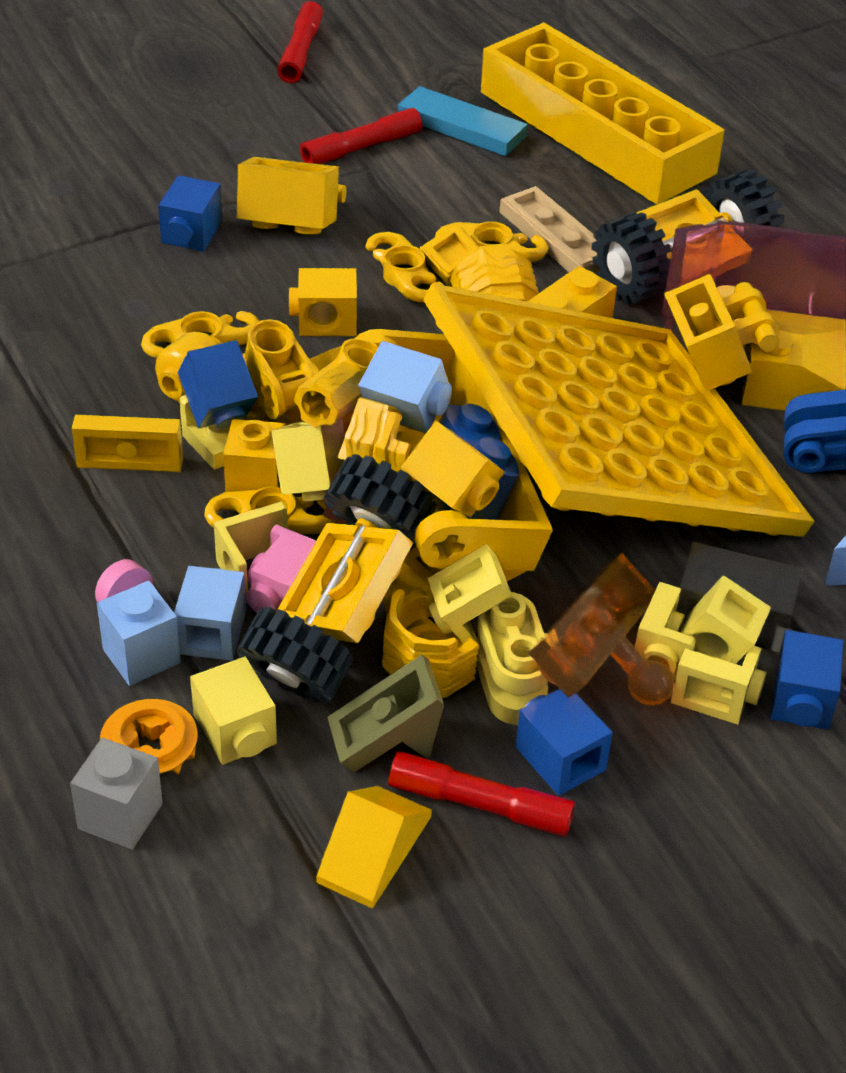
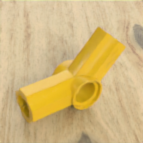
[294,338,378,429]

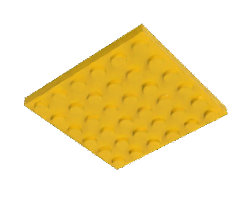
[423,283,815,537]

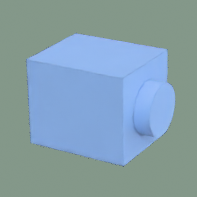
[358,341,452,433]
[174,566,246,661]
[97,580,181,686]

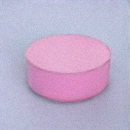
[95,559,153,602]

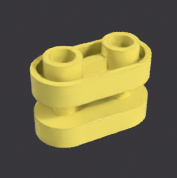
[475,592,552,725]

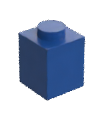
[158,175,223,251]
[178,340,258,429]
[770,630,844,730]
[516,685,613,796]

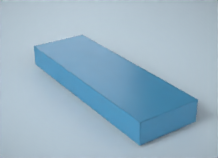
[398,86,528,156]

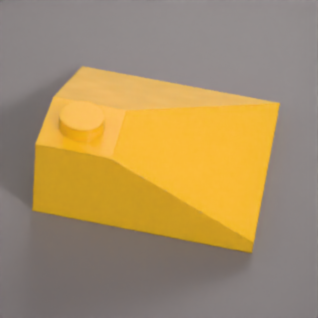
[742,309,846,411]

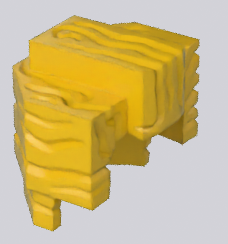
[450,244,539,301]
[338,397,426,489]
[382,588,479,698]

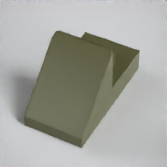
[327,654,444,773]

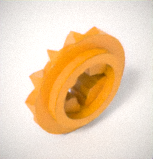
[100,699,198,775]

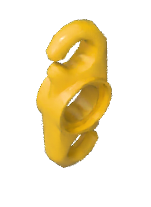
[435,222,548,263]
[365,232,443,303]
[141,311,259,358]
[204,486,336,535]

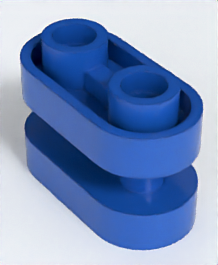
[783,389,846,473]

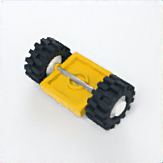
[591,169,784,305]
[237,454,437,704]

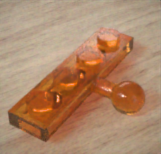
[528,553,675,706]

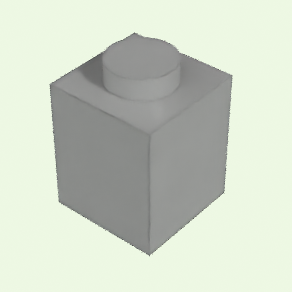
[70,737,163,850]

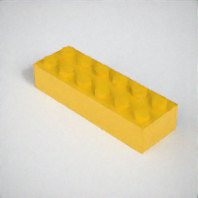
[481,23,725,204]

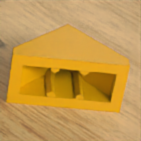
[317,786,432,909]

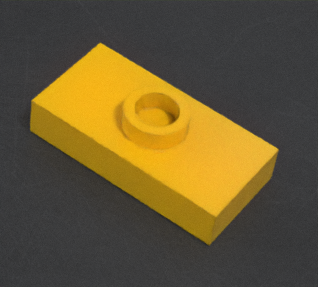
[72,415,183,472]

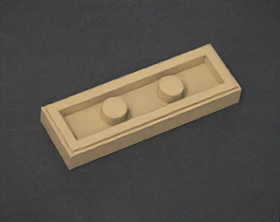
[500,186,601,274]

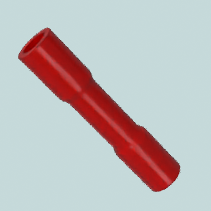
[277,1,323,83]
[300,107,422,165]
[388,751,576,838]

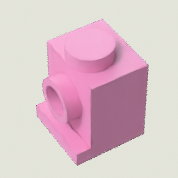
[246,525,316,613]

